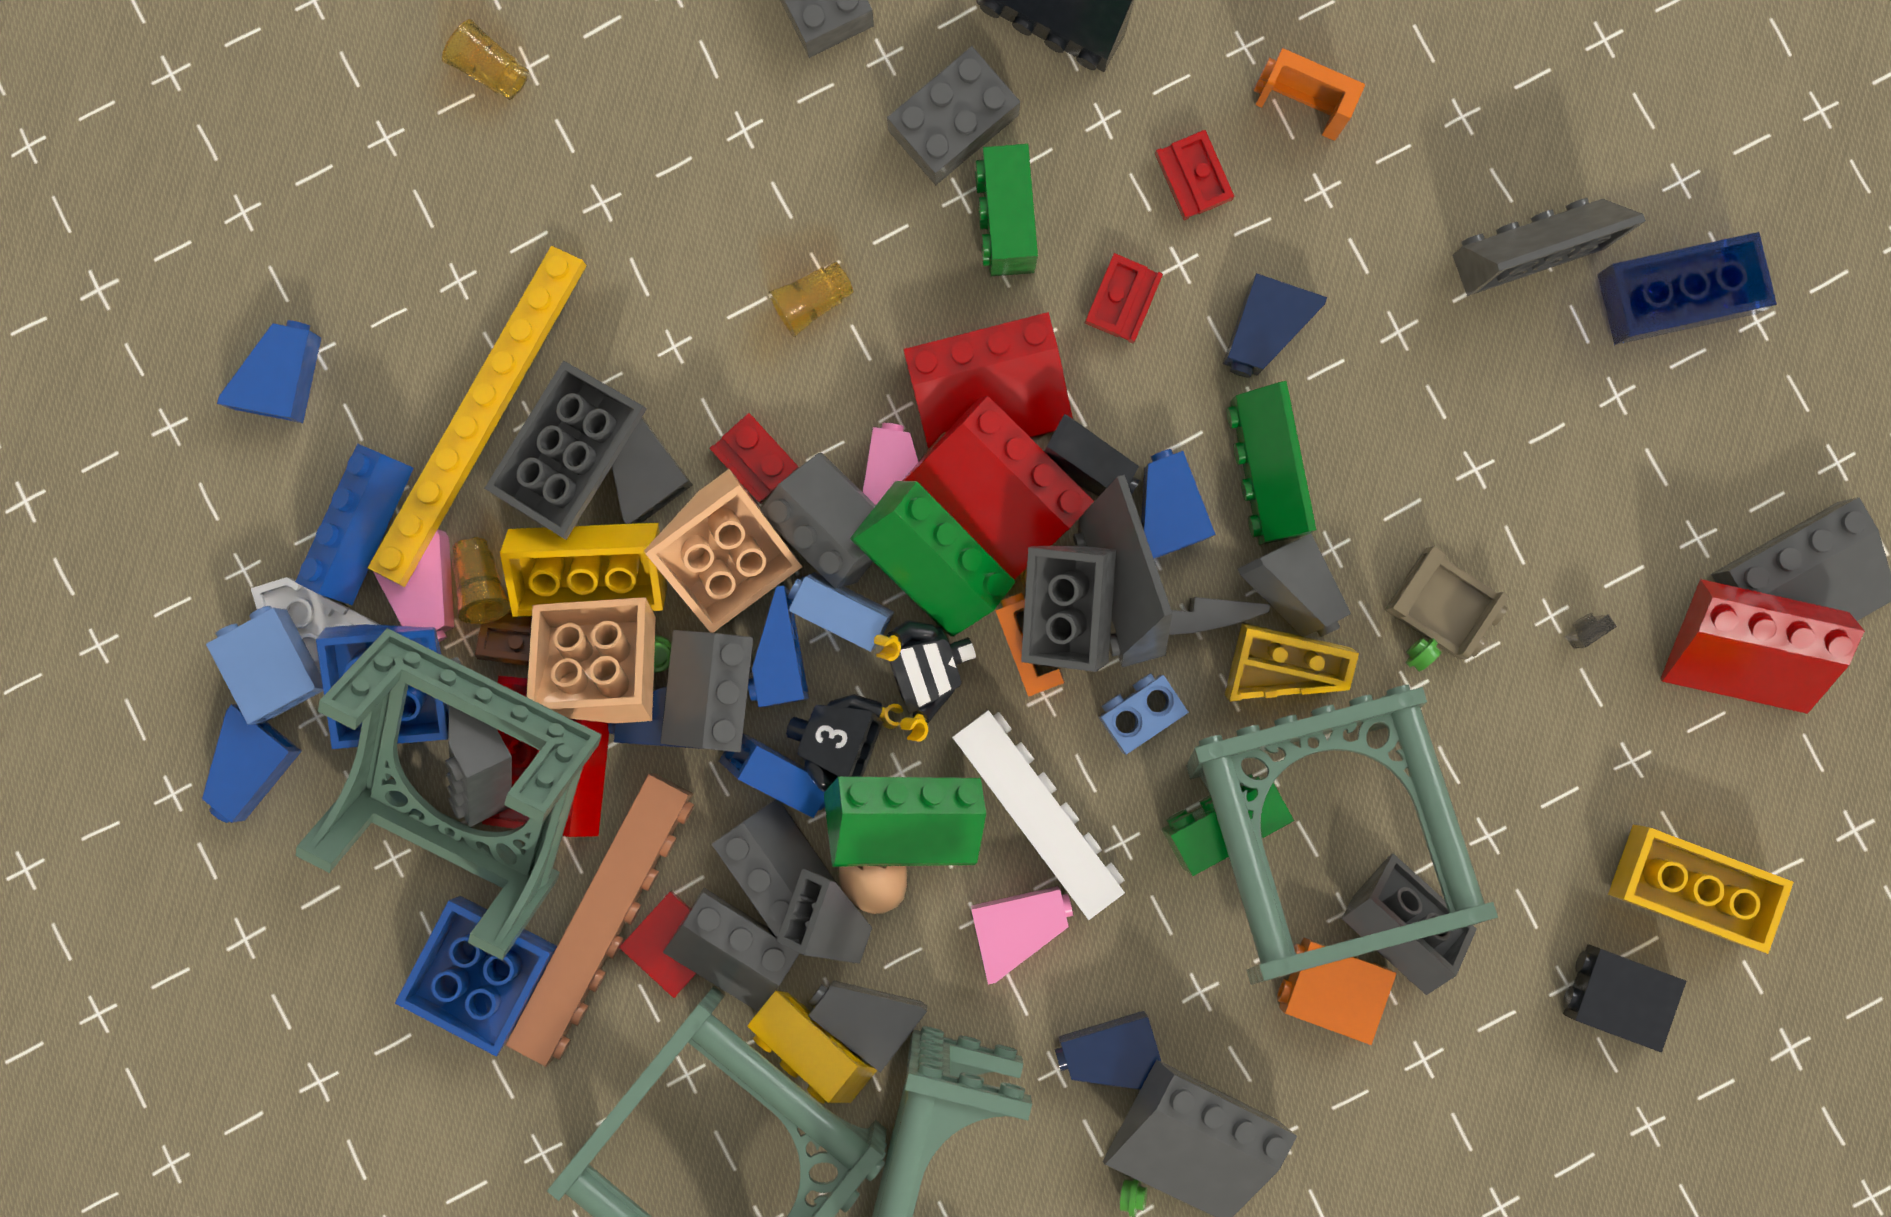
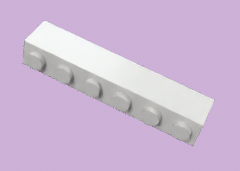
[952,710,1125,920]

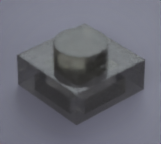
[1565,613,1617,649]

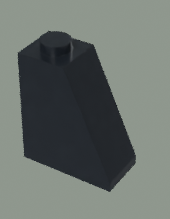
[1044,414,1140,496]

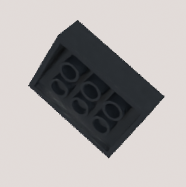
[977,0,1134,72]

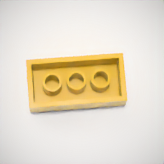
[500,523,668,617]
[1608,824,1794,954]

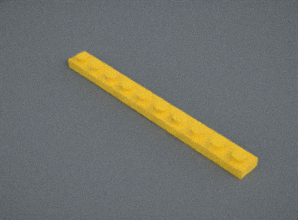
[368,245,587,588]

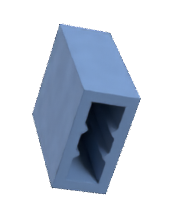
[787,572,894,652]
[206,606,323,725]

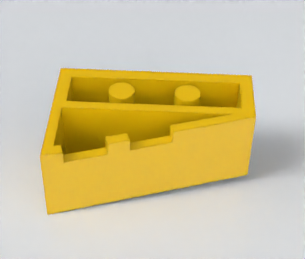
[1224,623,1359,702]
[747,991,877,1104]

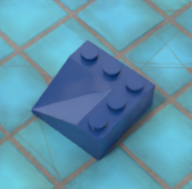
[316,624,449,749]
[395,896,557,1056]

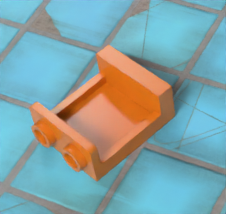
[1254,48,1366,141]
[995,593,1065,697]
[1277,937,1397,1045]

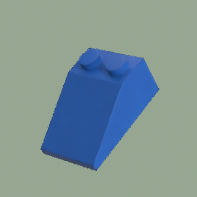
[748,585,810,707]

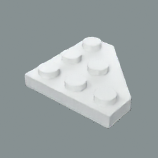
[251,577,381,674]

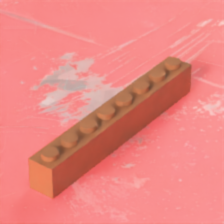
[506,773,694,1067]

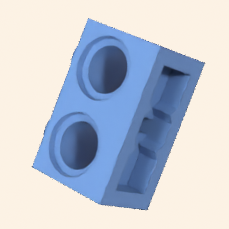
[1098,673,1189,755]

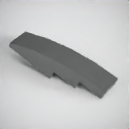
[1169,597,1270,635]

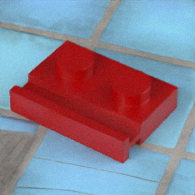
[1155,130,1235,220]
[1084,253,1163,344]
[709,413,799,504]

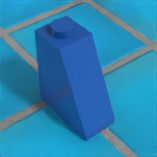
[217,320,321,423]
[1141,449,1216,559]
[202,704,302,823]
[719,732,825,818]

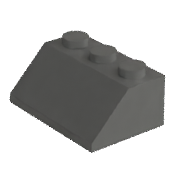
[760,453,876,589]
[1021,546,1116,672]
[660,630,753,752]
[712,799,842,938]
[1342,853,1477,995]
[663,888,800,1012]

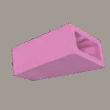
[863,423,918,505]
[373,529,454,642]
[971,886,1073,984]

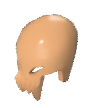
[839,866,907,914]

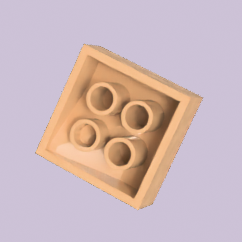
[644,469,802,633]
[527,597,656,723]

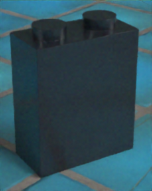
[1563,944,1687,1053]

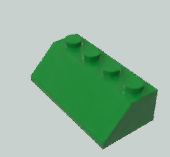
[1226,381,1317,545]
[850,481,1016,637]
[824,777,986,867]

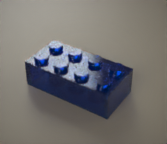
[1597,232,1777,345]

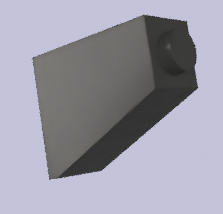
[612,417,693,524]
[1238,533,1351,637]
[776,868,872,964]
[808,980,927,1073]

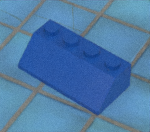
[295,443,414,605]

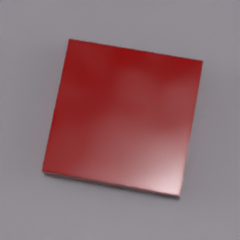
[619,890,697,998]

